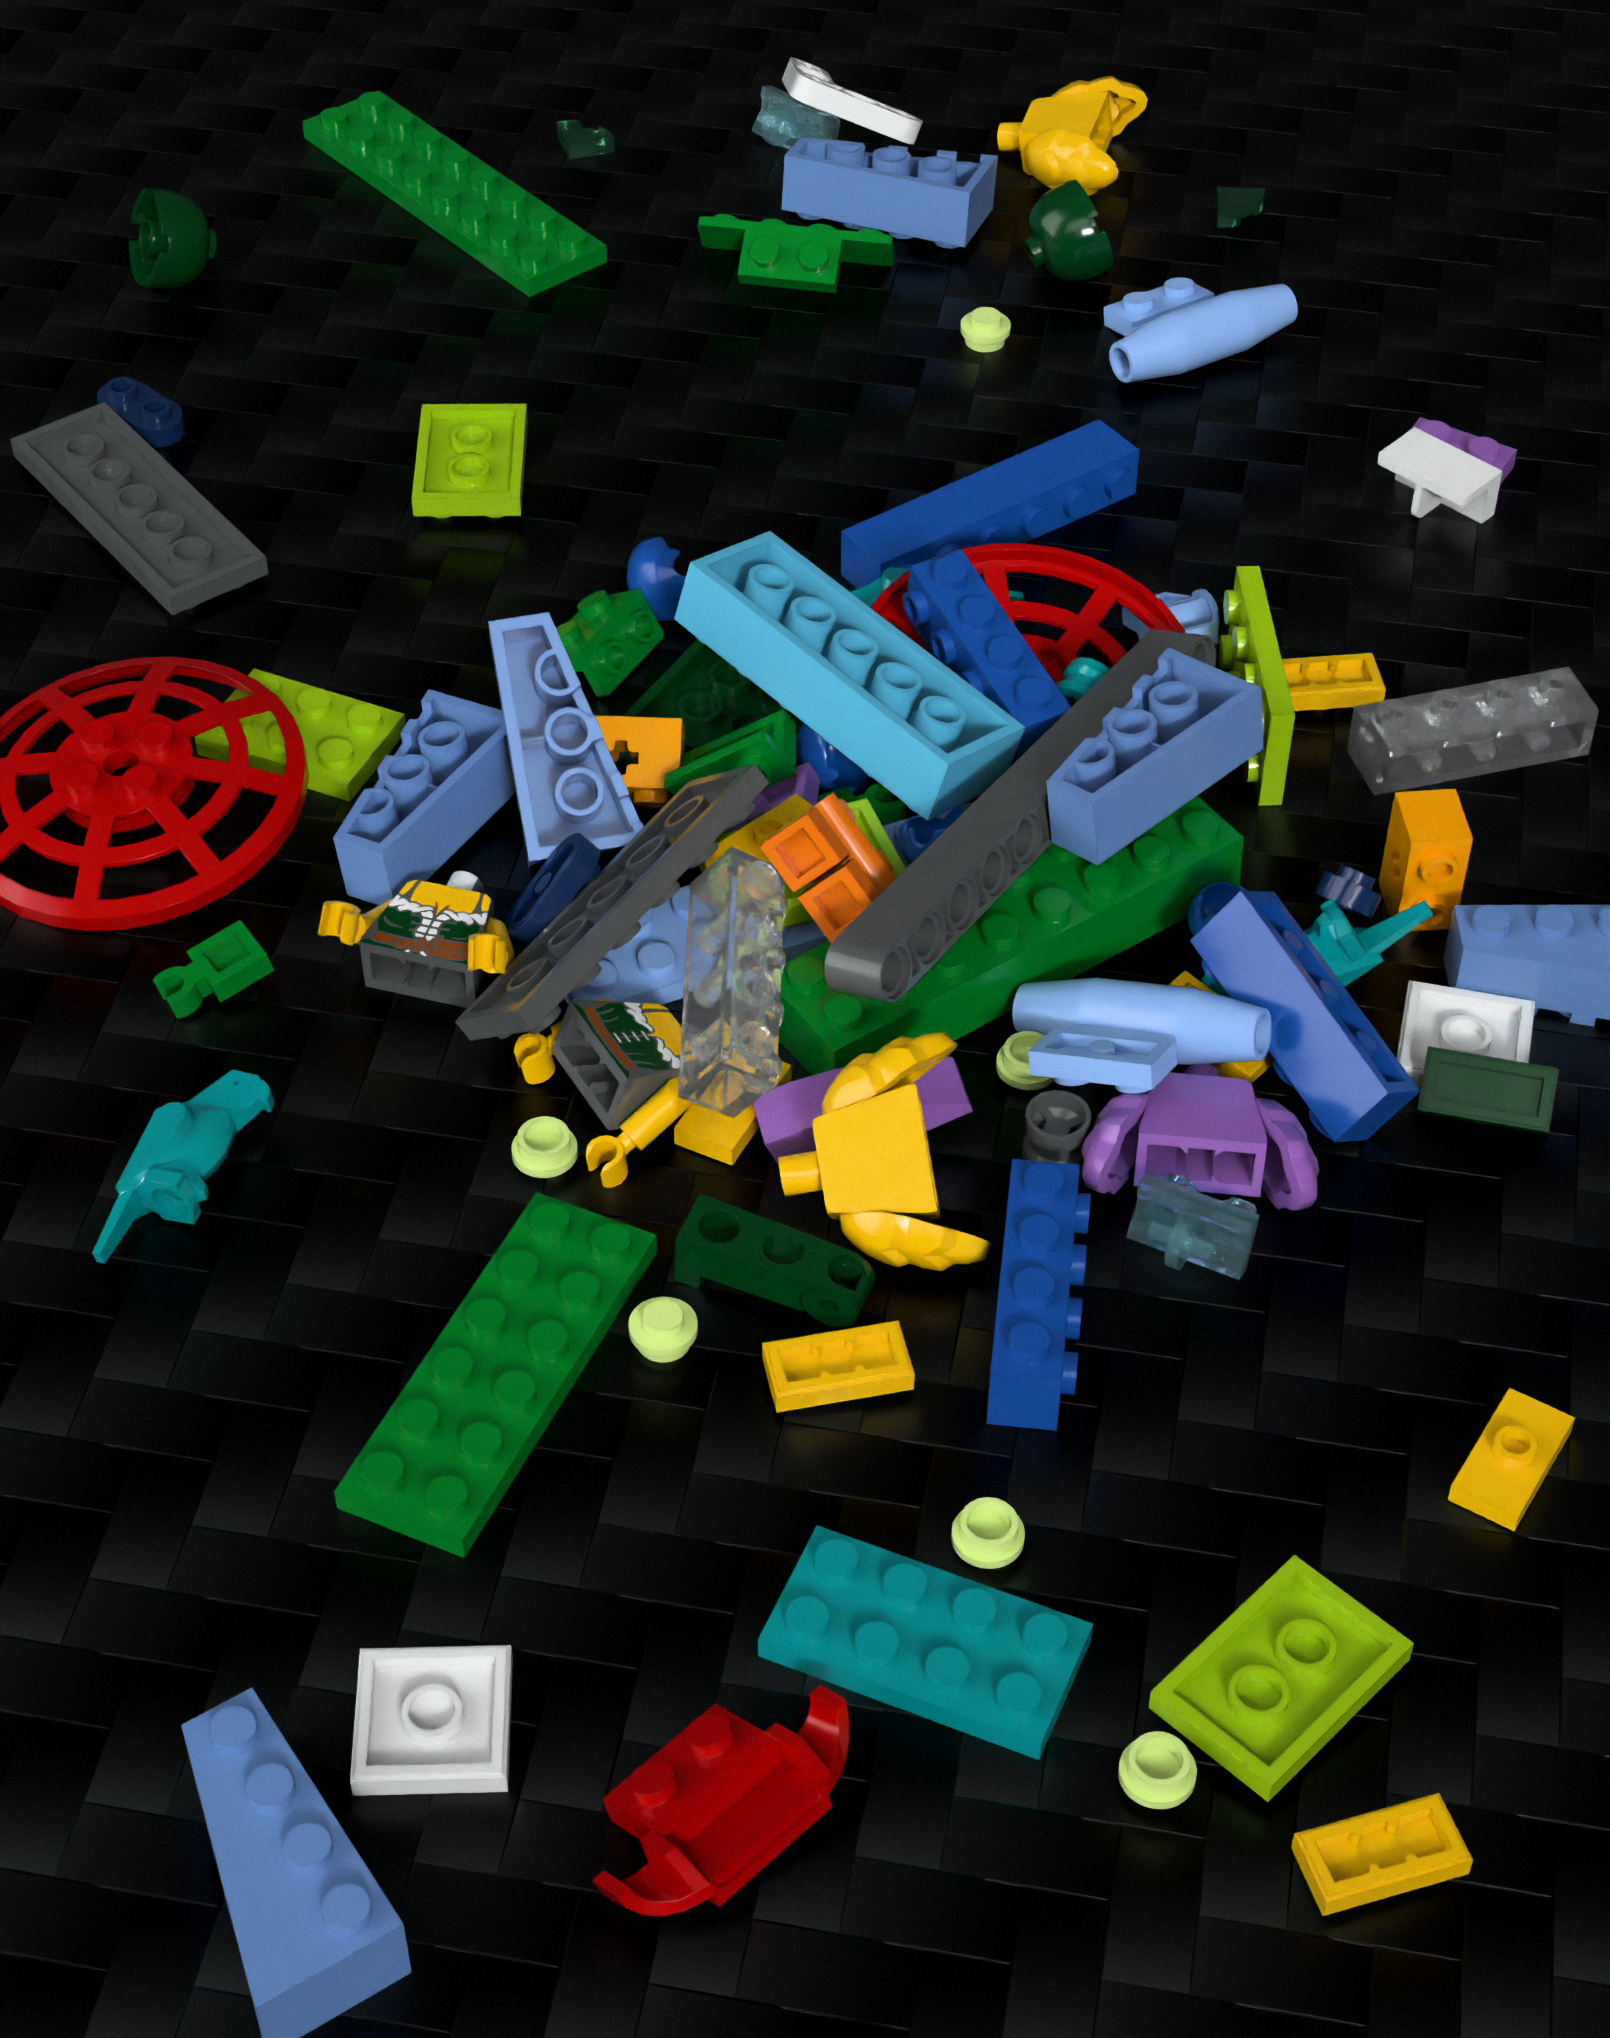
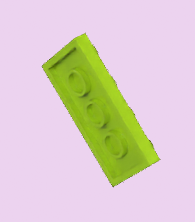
[1218,566,1295,806]

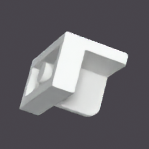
[1377,427,1503,524]

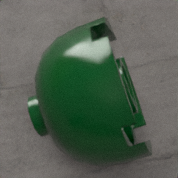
[1024,179,1114,282]
[129,188,217,289]

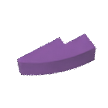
[751,1057,973,1166]

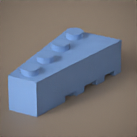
[781,137,998,249]
[488,612,644,871]
[1046,647,1264,866]
[333,689,516,905]
[1443,904,1610,1027]
[181,1687,412,2038]

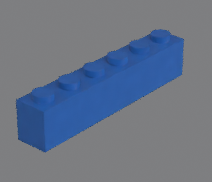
[841,419,1140,589]

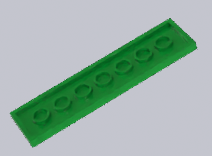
[302,90,607,297]

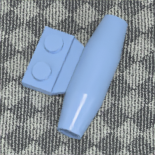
[1104,277,1298,383]
[1012,978,1272,1094]

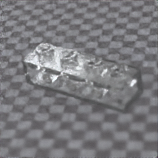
[1347,667,1599,795]
[678,847,788,1118]

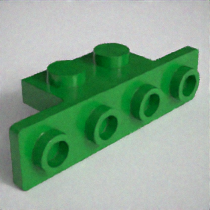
[697,214,895,293]

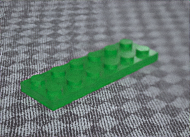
[334,1192,657,1558]

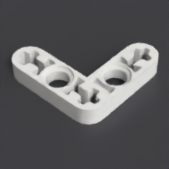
[782,57,923,145]

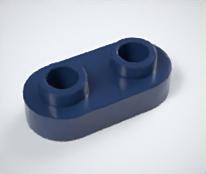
[97,377,186,448]
[504,833,601,947]
[1313,865,1382,921]

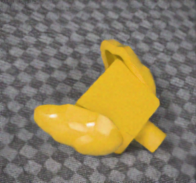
[997,75,1148,196]
[778,1031,992,1271]

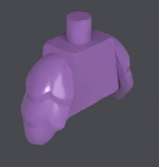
[1081,1064,1319,1210]

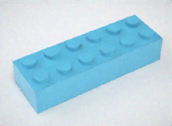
[674,531,1025,821]

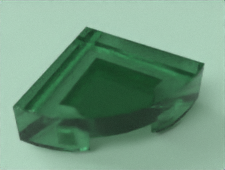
[556,120,615,160]
[1216,187,1265,228]

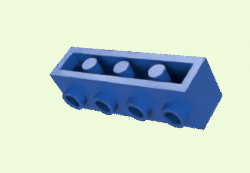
[903,549,1071,767]
[1190,890,1420,1143]
[986,1159,1091,1431]

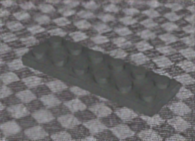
[11,402,269,615]
[455,764,769,1041]

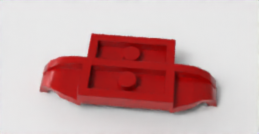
[592,1685,850,1917]

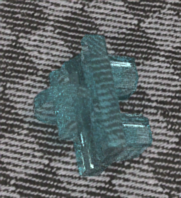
[752,85,840,150]
[1126,1173,1260,1280]

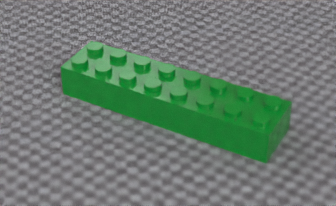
[762,796,1244,1076]

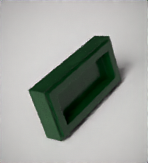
[1417,1046,1559,1135]

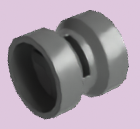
[1022,1090,1091,1175]

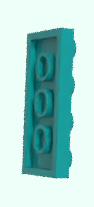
[758,1525,1093,1760]

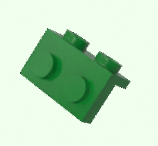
[556,589,664,697]
[664,709,796,796]

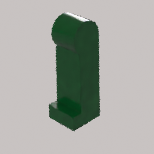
[674,1193,875,1328]

